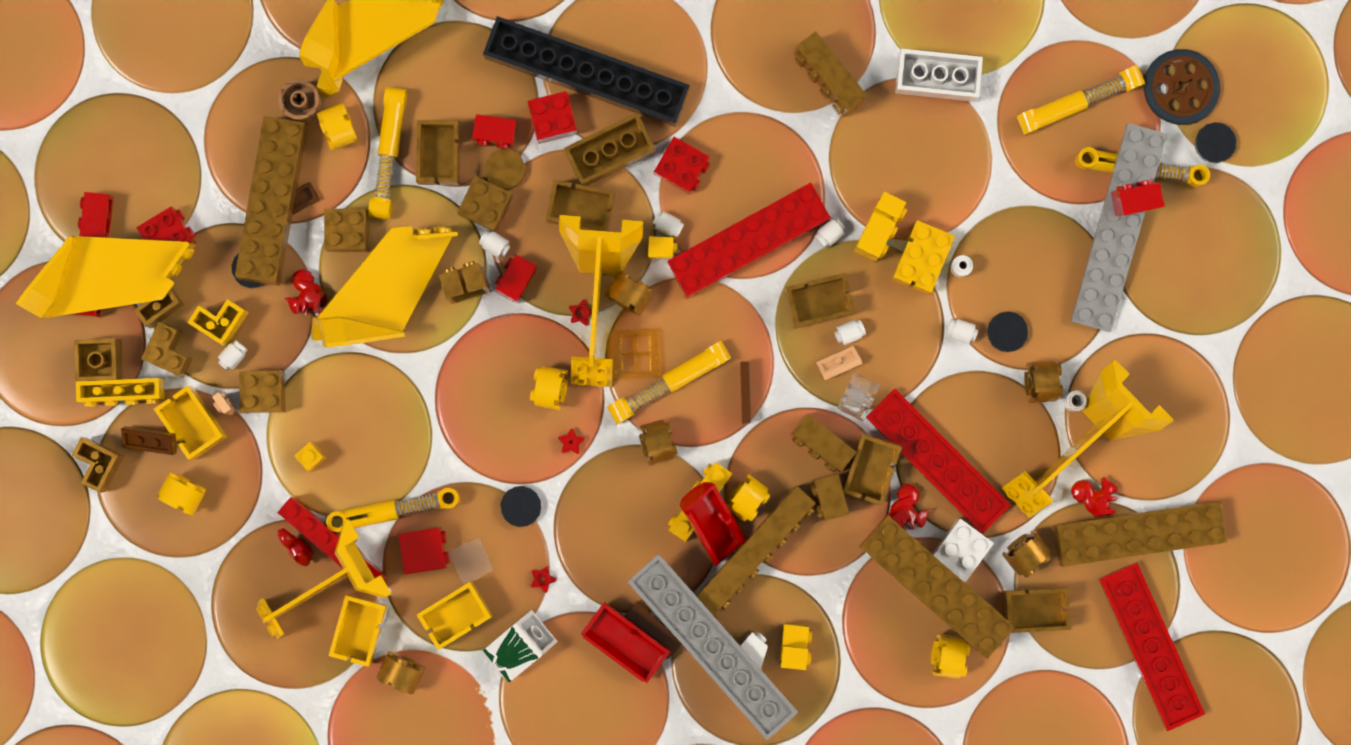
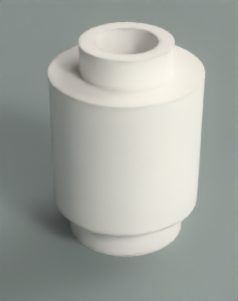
[653,211,684,239]
[814,219,845,248]
[479,230,511,258]
[950,255,973,278]
[834,319,866,345]
[946,319,978,344]
[218,339,248,370]
[1063,390,1087,412]

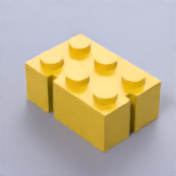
[854,192,907,262]
[891,221,955,295]
[154,386,227,460]
[417,581,493,650]
[329,594,389,667]

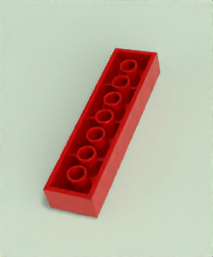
[667,182,831,299]

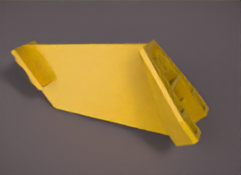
[299,0,444,99]
[559,215,643,387]
[311,226,458,348]
[16,236,195,318]
[1001,359,1174,518]
[256,519,391,639]

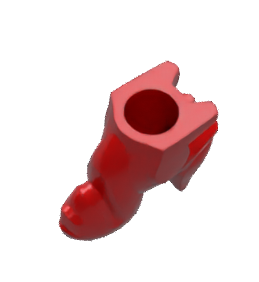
[285,269,327,315]
[1071,477,1118,518]
[888,484,930,530]
[277,528,314,567]

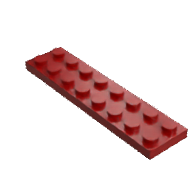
[865,388,1011,534]
[1098,562,1206,731]

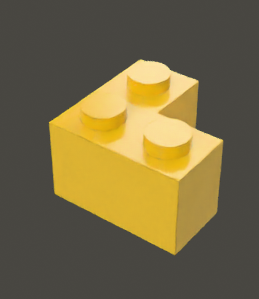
[187,299,249,346]
[779,623,812,670]

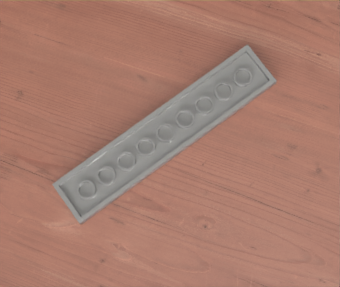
[1070,123,1167,332]
[627,554,798,740]

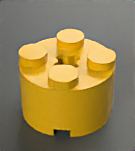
[316,103,358,151]
[530,366,568,411]
[156,472,206,516]
[726,474,770,521]
[931,634,970,679]

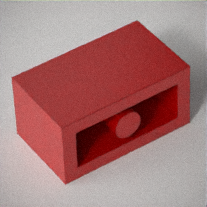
[472,114,518,149]
[494,254,537,304]

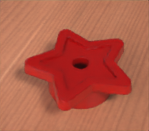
[569,300,592,326]
[558,428,585,454]
[531,566,557,593]

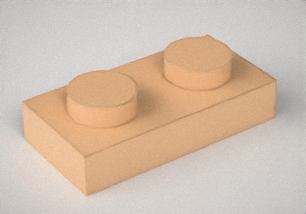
[816,346,862,380]
[212,392,239,415]

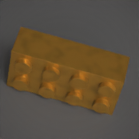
[794,31,867,117]
[564,113,656,186]

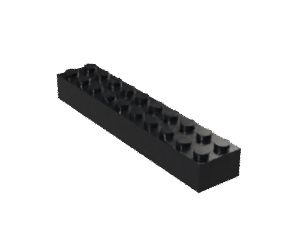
[483,16,690,127]

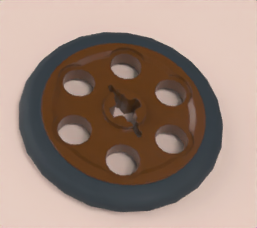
[1144,49,1220,125]

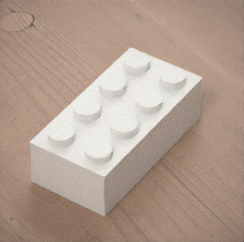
[895,49,983,102]
[932,518,994,582]

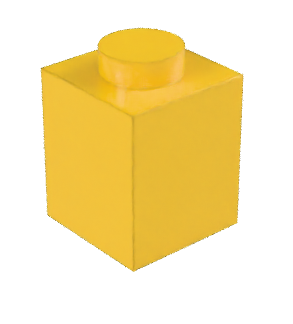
[648,236,677,260]
[294,442,326,472]

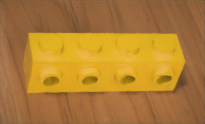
[76,378,165,407]
[668,462,732,542]

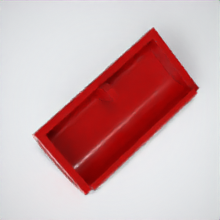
[680,482,746,566]
[581,601,671,683]

